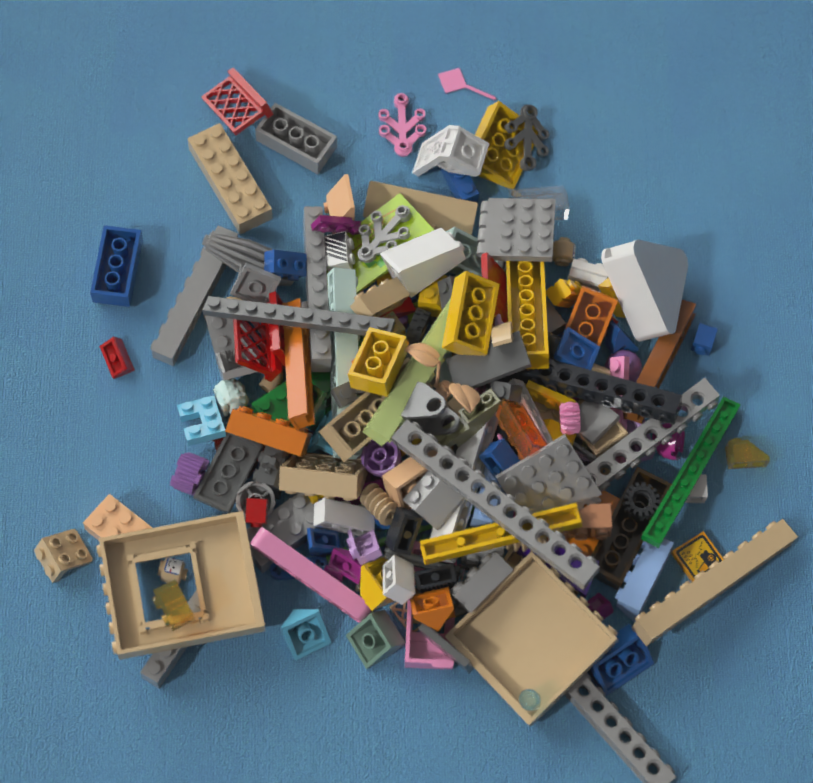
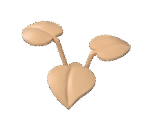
[404,343,480,413]

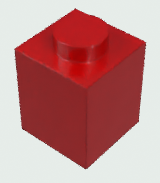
[245,498,269,528]

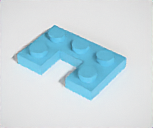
[177,395,226,446]

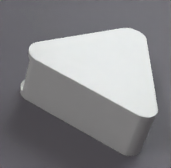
[601,240,688,342]

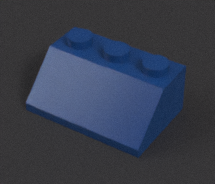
[587,624,654,696]

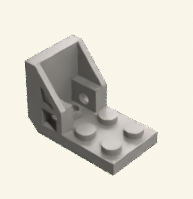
[205,316,259,380]

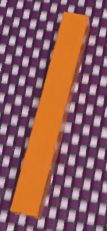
[282,298,315,431]

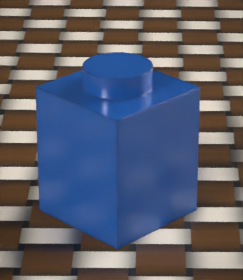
[691,323,718,356]

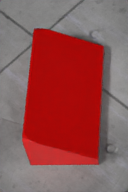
[99,336,135,379]

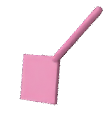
[438,68,496,100]

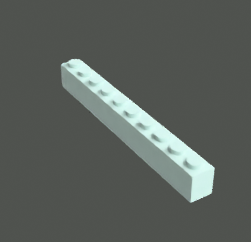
[327,267,364,459]

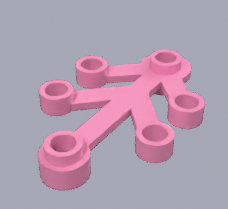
[378,93,426,157]

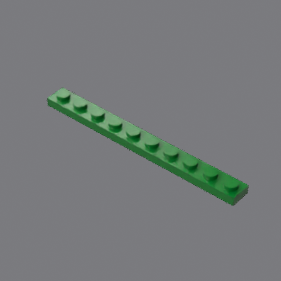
[641,396,740,548]

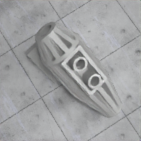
[202,232,294,303]

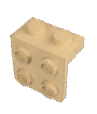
[34,529,93,583]

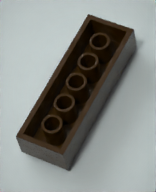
[591,467,672,590]

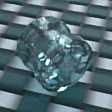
[519,689,541,711]

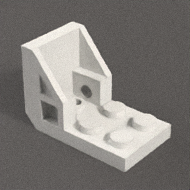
[412,125,489,177]

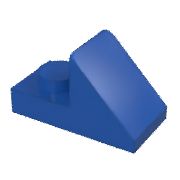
[605,320,639,354]

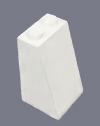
[380,228,466,298]

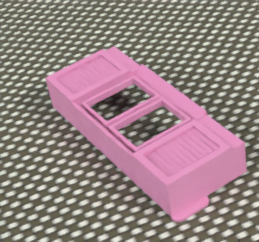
[404,541,457,669]

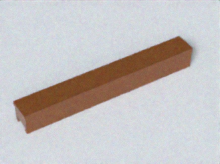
[623,299,696,424]

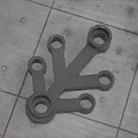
[504,105,549,171]

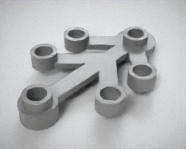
[357,205,412,263]

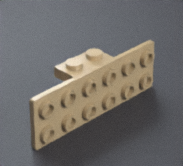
[363,181,478,235]

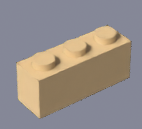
[350,277,410,317]

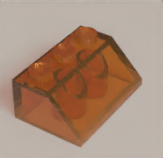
[496,399,547,461]

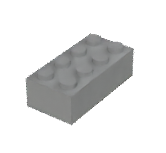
[255,103,337,174]
[247,492,324,573]

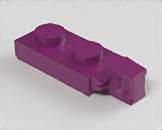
[311,215,361,235]

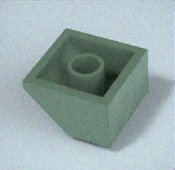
[346,610,405,669]

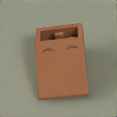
[560,504,612,540]

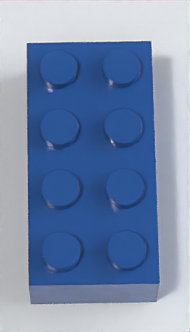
[90,225,143,307]

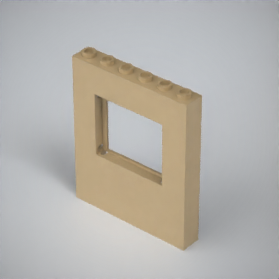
[96,511,265,660]

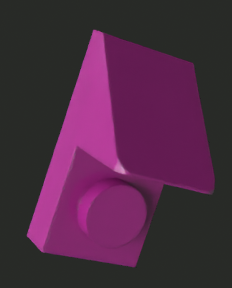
[328,548,364,585]

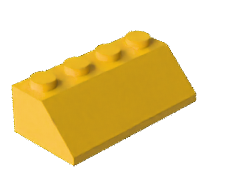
[442,271,499,356]

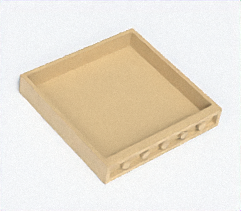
[445,551,619,726]

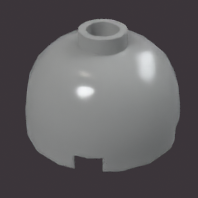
[236,481,276,518]

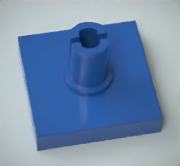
[553,327,600,370]

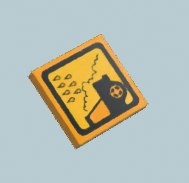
[671,531,724,582]

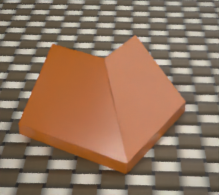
[410,587,455,631]

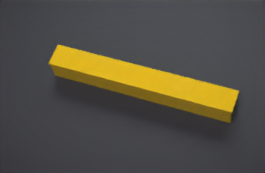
[420,503,583,565]

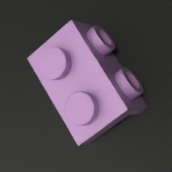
[346,529,382,565]

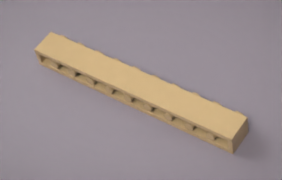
[631,519,798,646]

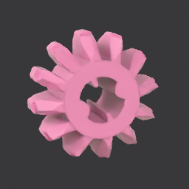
[559,402,581,435]

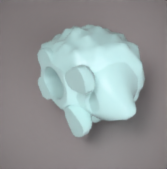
[213,378,249,417]

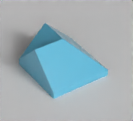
[281,609,331,661]

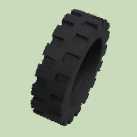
[405,307,431,346]

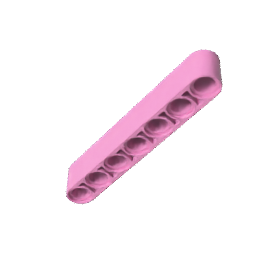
[249,527,371,623]

